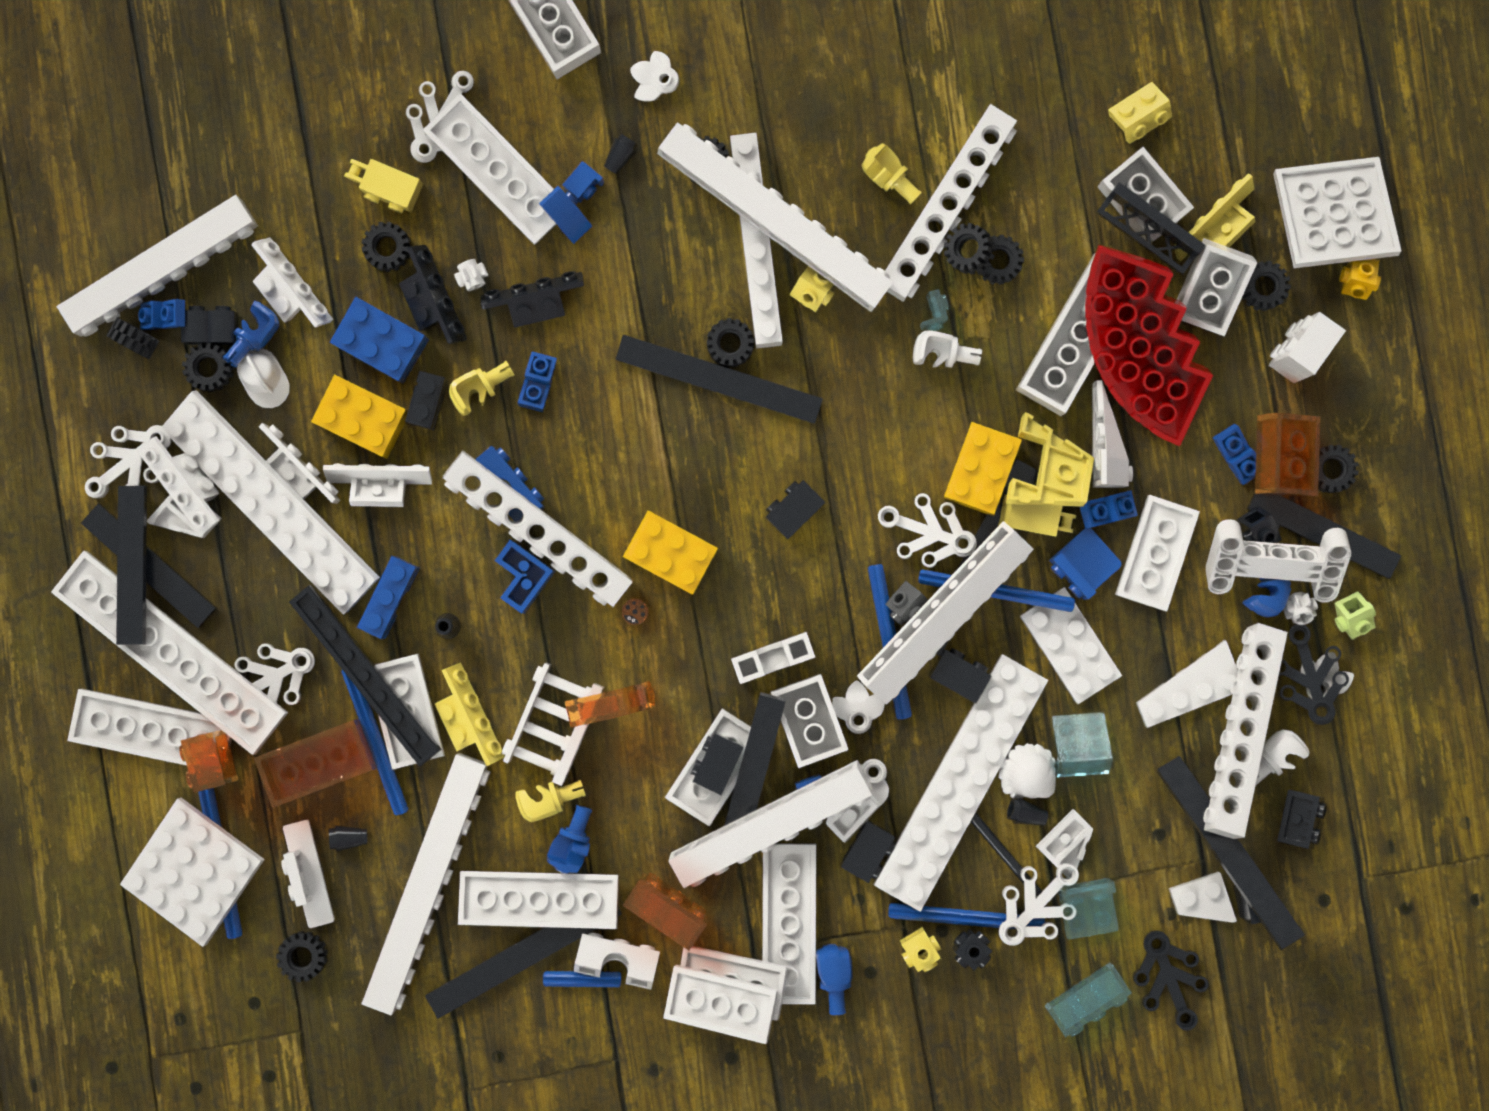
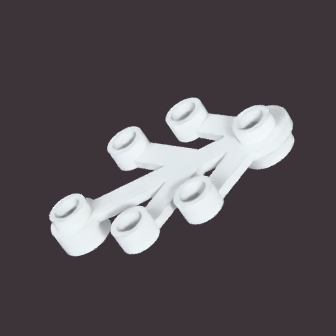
[406,71,473,163]
[85,425,171,498]
[878,493,977,568]
[235,644,315,705]
[999,863,1079,946]

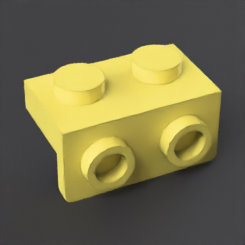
[1108,82,1172,144]

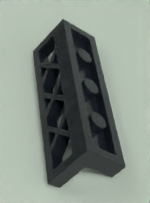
[1096,182,1206,275]

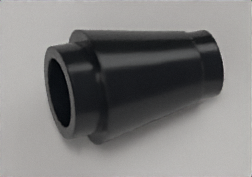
[604,133,638,174]
[435,613,461,639]
[1007,798,1048,826]
[329,825,367,852]

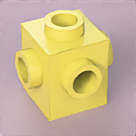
[790,266,834,312]
[900,927,941,972]

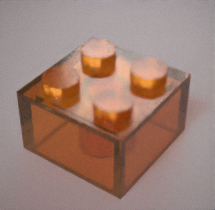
[179,730,238,793]

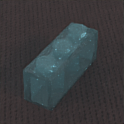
[1044,962,1132,1037]

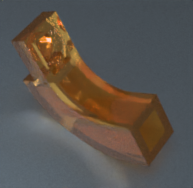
[565,681,656,727]

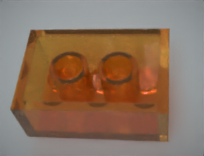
[1255,412,1320,497]
[623,872,708,951]

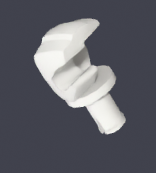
[913,330,982,368]
[1255,730,1310,787]

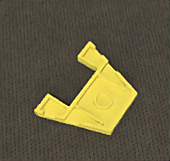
[1006,412,1094,507]

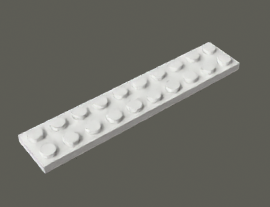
[162,390,380,615]
[52,551,288,755]
[873,654,1048,912]

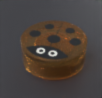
[622,599,648,625]

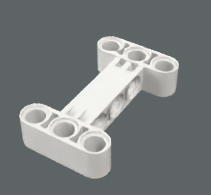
[1206,519,1351,602]

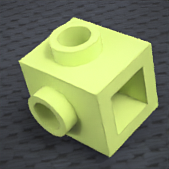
[1335,591,1376,639]

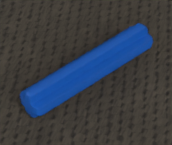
[543,971,621,987]

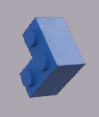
[495,539,556,614]

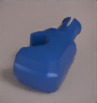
[223,301,280,368]
[1243,578,1291,618]
[547,805,592,874]
[816,944,852,1015]

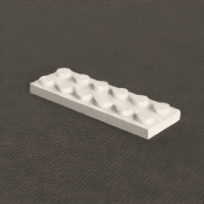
[423,93,556,245]
[67,689,232,773]
[762,843,816,1004]
[458,871,619,929]

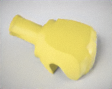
[862,143,922,205]
[449,361,514,416]
[515,780,586,822]

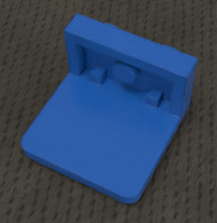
[1049,528,1121,599]

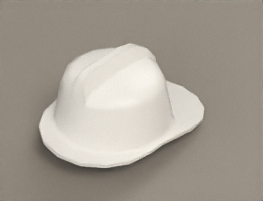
[237,349,290,408]

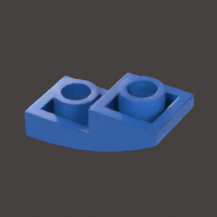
[539,186,592,244]
[138,299,185,330]
[517,352,557,412]
[1212,424,1265,485]
[1079,491,1138,529]

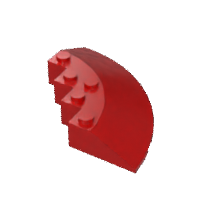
[1085,245,1213,447]

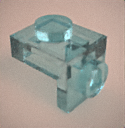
[920,289,949,331]

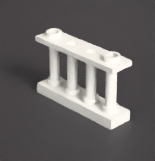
[502,663,605,786]

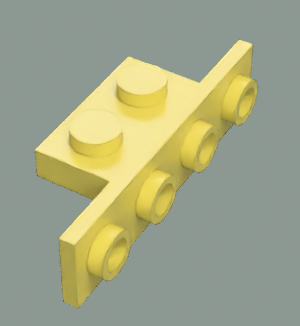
[1175,174,1255,262]
[435,662,505,766]

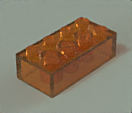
[254,719,377,808]

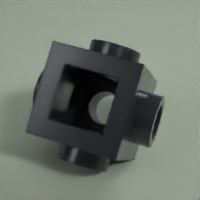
[1236,506,1282,543]
[952,928,992,971]

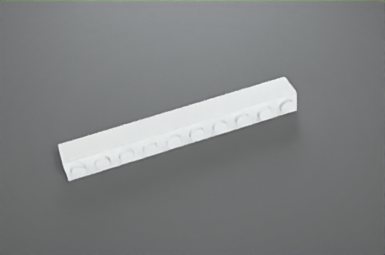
[657,122,893,312]
[362,753,490,1015]

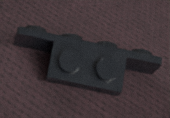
[399,245,467,344]
[480,271,584,328]

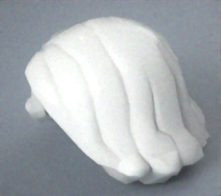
[998,743,1056,799]

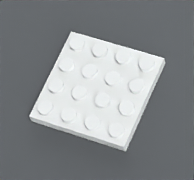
[1273,157,1401,268]
[120,798,265,947]

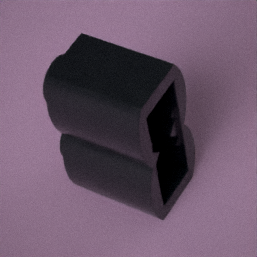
[181,306,238,345]

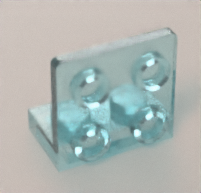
[1052,713,1113,777]
[1058,878,1119,939]

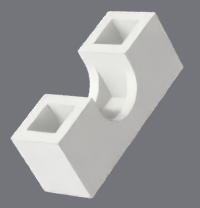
[731,632,815,684]
[574,933,660,990]

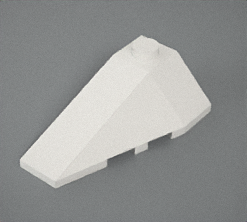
[1092,380,1133,488]

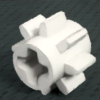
[454,259,488,291]
[1284,592,1318,625]

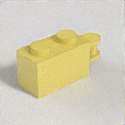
[344,159,423,214]
[998,494,1076,537]

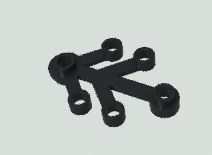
[1279,624,1349,725]
[1132,930,1209,1031]

